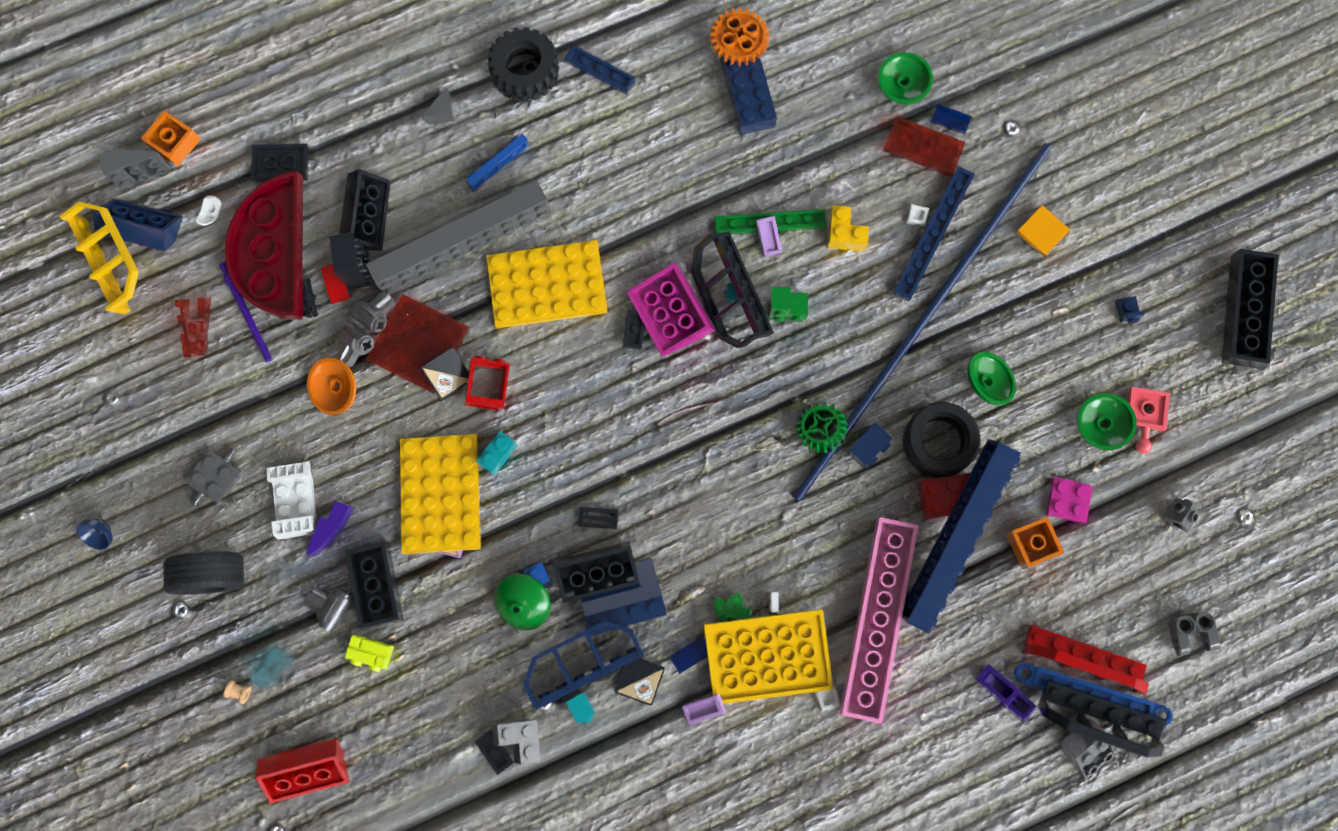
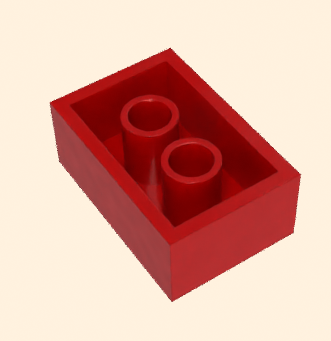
[917,473,970,521]

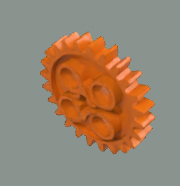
[710,7,770,66]

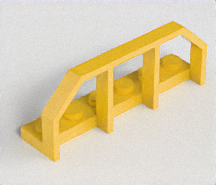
[60,202,139,314]

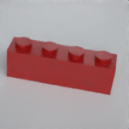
[255,738,349,804]

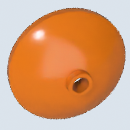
[307,357,356,415]

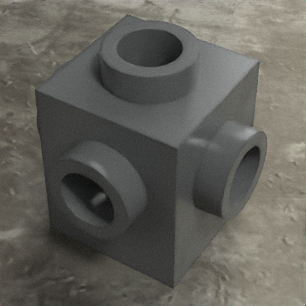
[1164,498,1199,532]

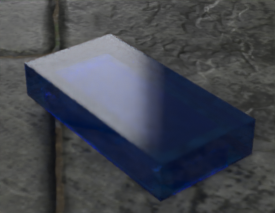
[931,104,972,135]

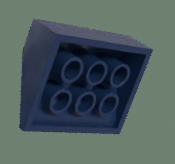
[581,559,667,636]

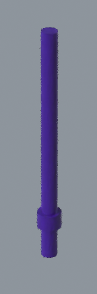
[218,262,273,363]

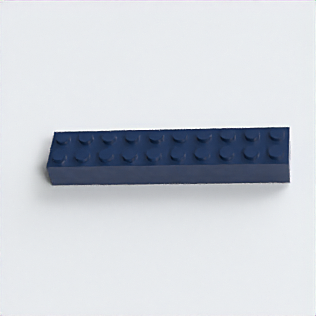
[902,439,1021,634]

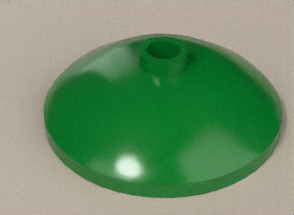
[878,52,933,105]
[967,352,1016,406]
[1077,393,1137,451]
[494,574,551,630]

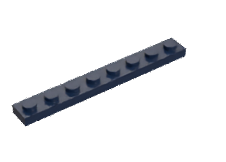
[892,166,975,302]

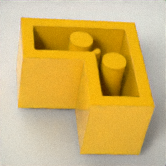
[827,205,869,252]

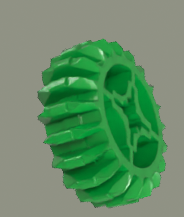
[795,402,848,453]

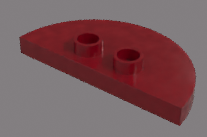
[225,171,303,320]

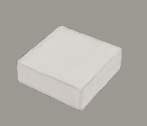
[906,204,929,227]
[769,592,779,613]
[815,686,841,711]

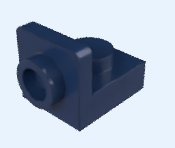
[1115,296,1145,324]

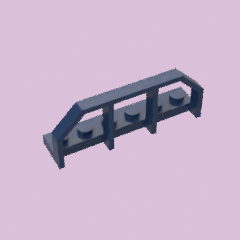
[523,620,647,711]

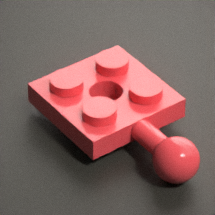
[1128,387,1170,454]

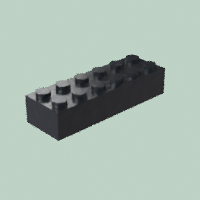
[1222,249,1279,369]

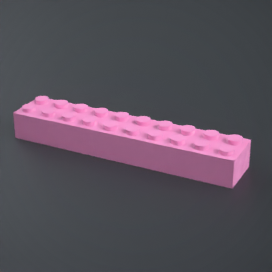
[839,517,919,724]

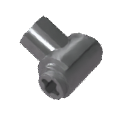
[350,291,396,332]
[335,323,374,367]
[305,588,352,632]

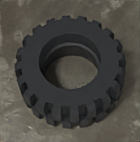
[488,27,559,102]

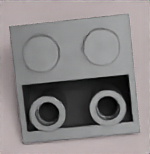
[1059,718,1116,779]

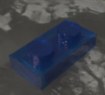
[670,636,708,674]

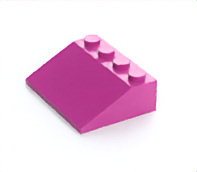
[627,263,715,357]

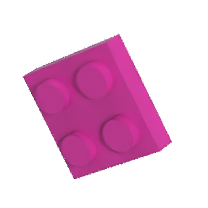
[1046,477,1093,524]

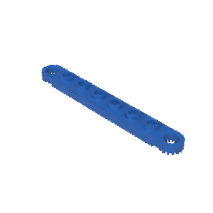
[1014,663,1173,726]

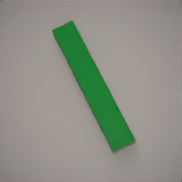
[714,209,827,235]

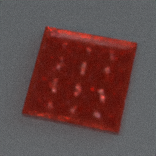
[366,294,470,394]

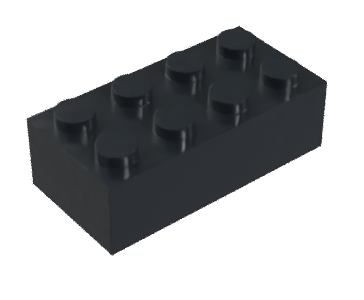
[345,542,404,629]

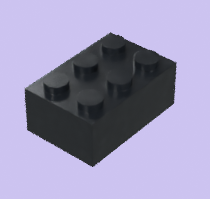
[329,232,373,290]

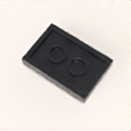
[251,143,309,182]

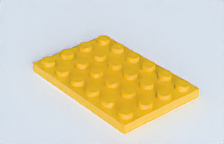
[486,240,608,329]
[400,434,481,554]
[704,609,833,704]

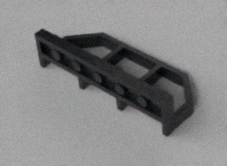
[691,232,774,348]
[1037,679,1167,758]

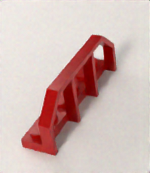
[1022,625,1149,694]

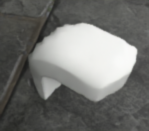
[195,195,221,226]

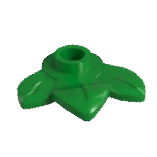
[714,593,752,622]

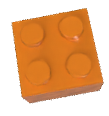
[141,110,201,167]
[1006,516,1064,570]

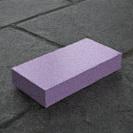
[756,216,783,257]
[682,693,726,726]

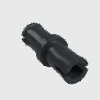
[303,279,319,318]

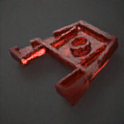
[175,297,211,358]

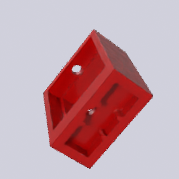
[464,356,510,411]

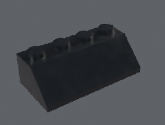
[339,169,391,251]
[553,541,640,603]

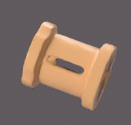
[224,680,251,704]

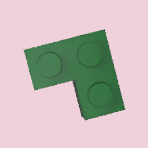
[769,287,808,322]

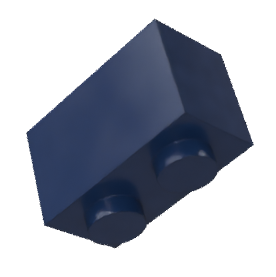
[847,422,892,468]

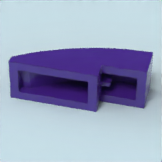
[306,501,354,557]
[975,664,1037,724]

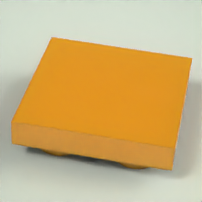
[1016,205,1070,257]

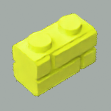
[345,635,394,672]

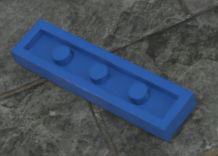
[466,133,529,192]

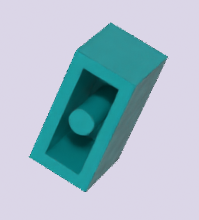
[476,431,518,476]

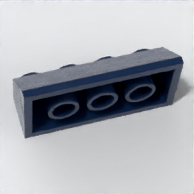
[93,198,183,251]

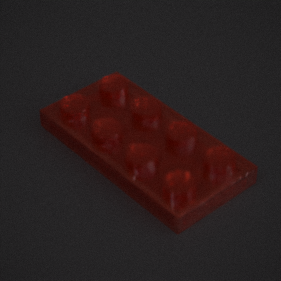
[883,116,966,177]

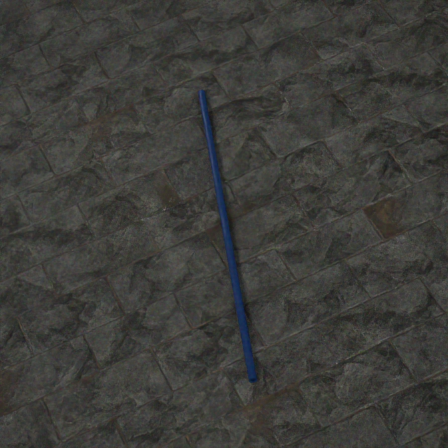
[792,143,1052,502]

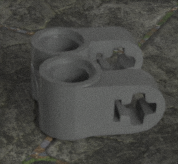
[1169,612,1220,656]

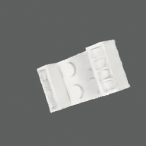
[267,461,317,540]

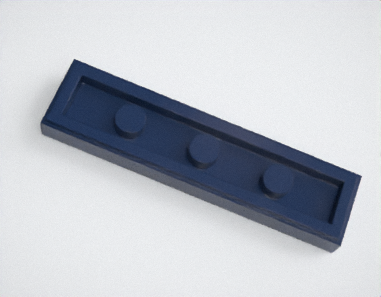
[564,45,636,95]

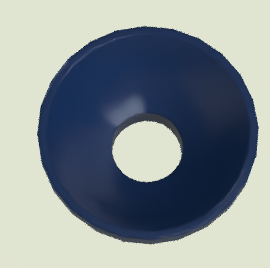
[76,519,113,550]

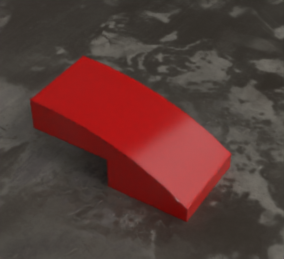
[321,264,351,304]

